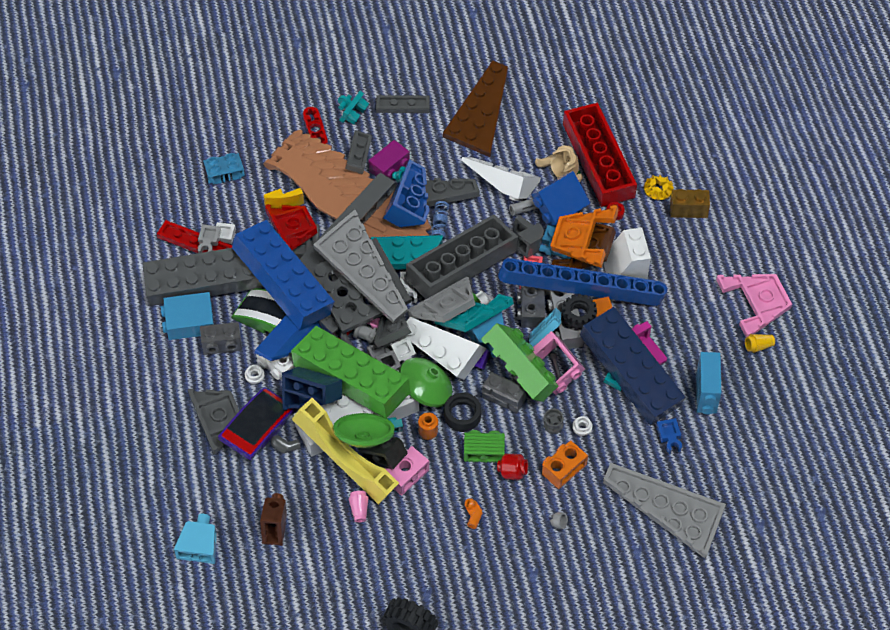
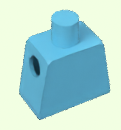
[174,514,217,564]

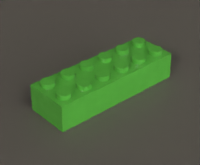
[291,326,411,419]

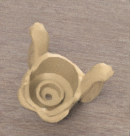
[535,145,583,182]

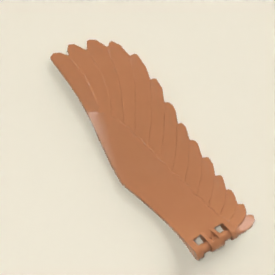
[264,130,431,239]

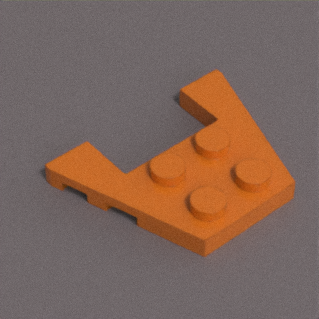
[550,205,619,268]

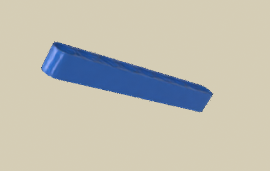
[498,258,668,306]

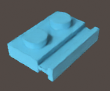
[529,308,562,347]

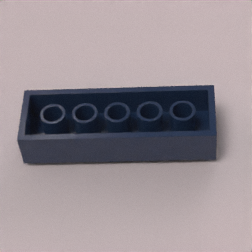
[580,307,686,426]

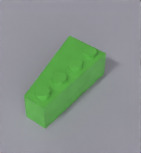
[481,323,559,402]

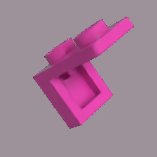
[632,321,667,365]

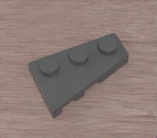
[425,178,480,207]

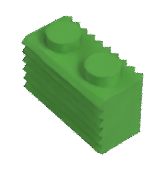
[464,430,505,463]

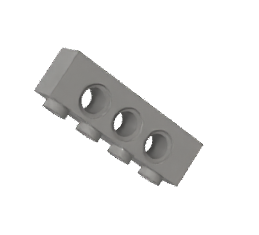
[544,289,584,349]

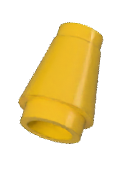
[745,334,775,353]

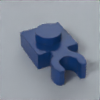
[656,418,682,454]

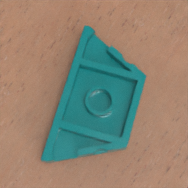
[371,235,443,269]

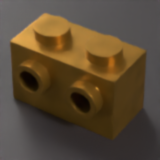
[670,189,710,218]

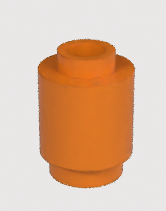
[418,413,438,440]

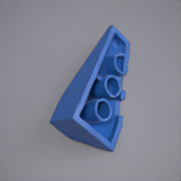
[383,159,429,227]
[254,315,321,361]

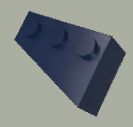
[282,367,342,410]

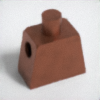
[260,493,287,546]

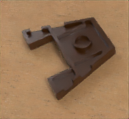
[551,223,616,269]

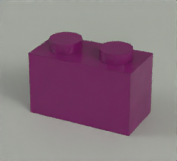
[368,140,410,179]

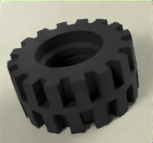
[562,294,597,331]

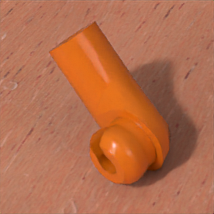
[464,498,483,529]

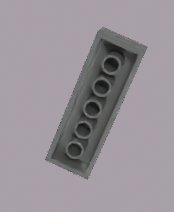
[405,214,518,299]
[143,248,263,306]

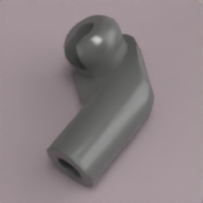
[271,435,301,453]

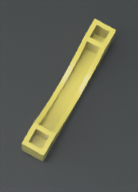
[292,398,399,505]

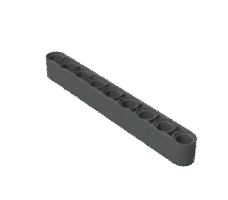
[300,173,397,269]

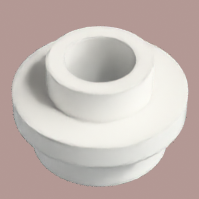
[245,365,265,384]
[572,416,592,436]

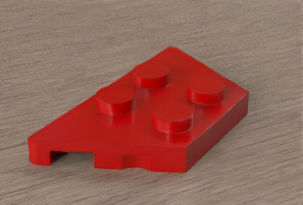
[265,204,318,251]

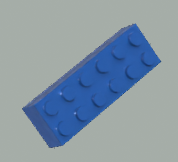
[232,220,335,330]

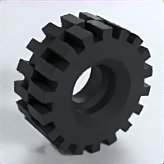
[381,598,438,630]

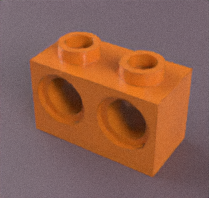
[542,440,588,489]

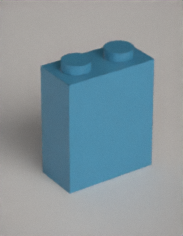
[161,292,214,340]
[696,352,721,415]

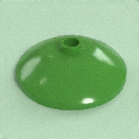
[399,358,452,407]
[333,413,395,448]

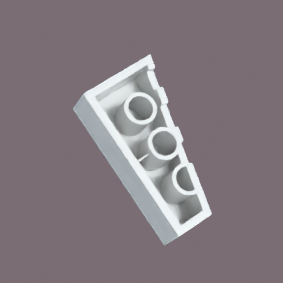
[407,317,487,380]

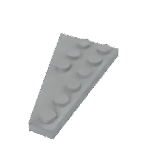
[313,210,408,324]
[603,463,726,559]

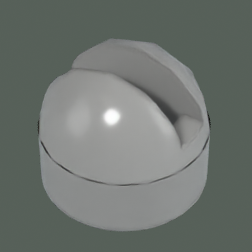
[550,512,568,529]

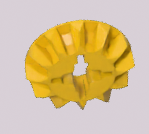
[644,174,674,200]

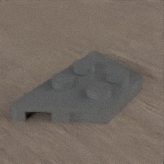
[188,389,239,455]

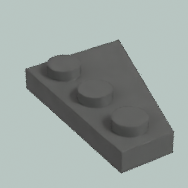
[374,315,412,348]

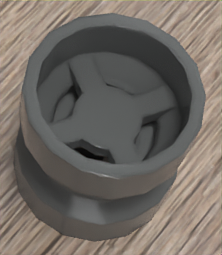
[544,408,564,434]

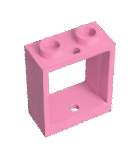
[533,331,585,395]

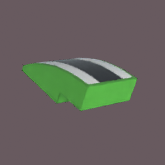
[231,289,286,334]

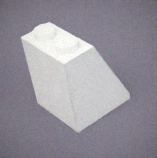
[603,228,651,279]

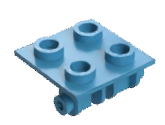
[203,153,245,185]

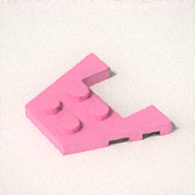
[716,274,792,337]

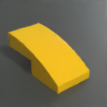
[263,188,304,209]

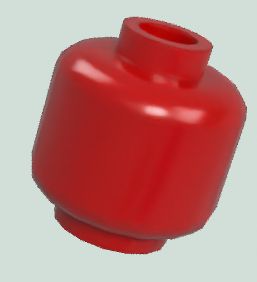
[497,453,528,480]

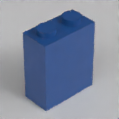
[531,171,591,226]

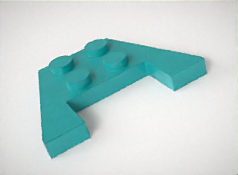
[435,294,514,332]

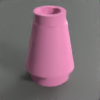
[348,491,369,522]

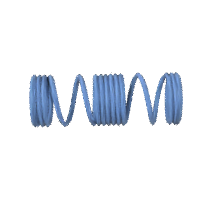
[431,201,449,240]

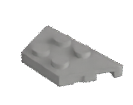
[407,277,475,323]

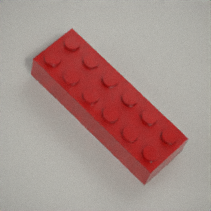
[563,102,637,207]

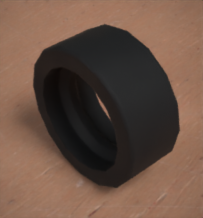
[444,392,482,432]

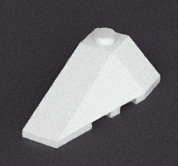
[461,157,541,201]

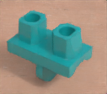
[338,91,369,124]

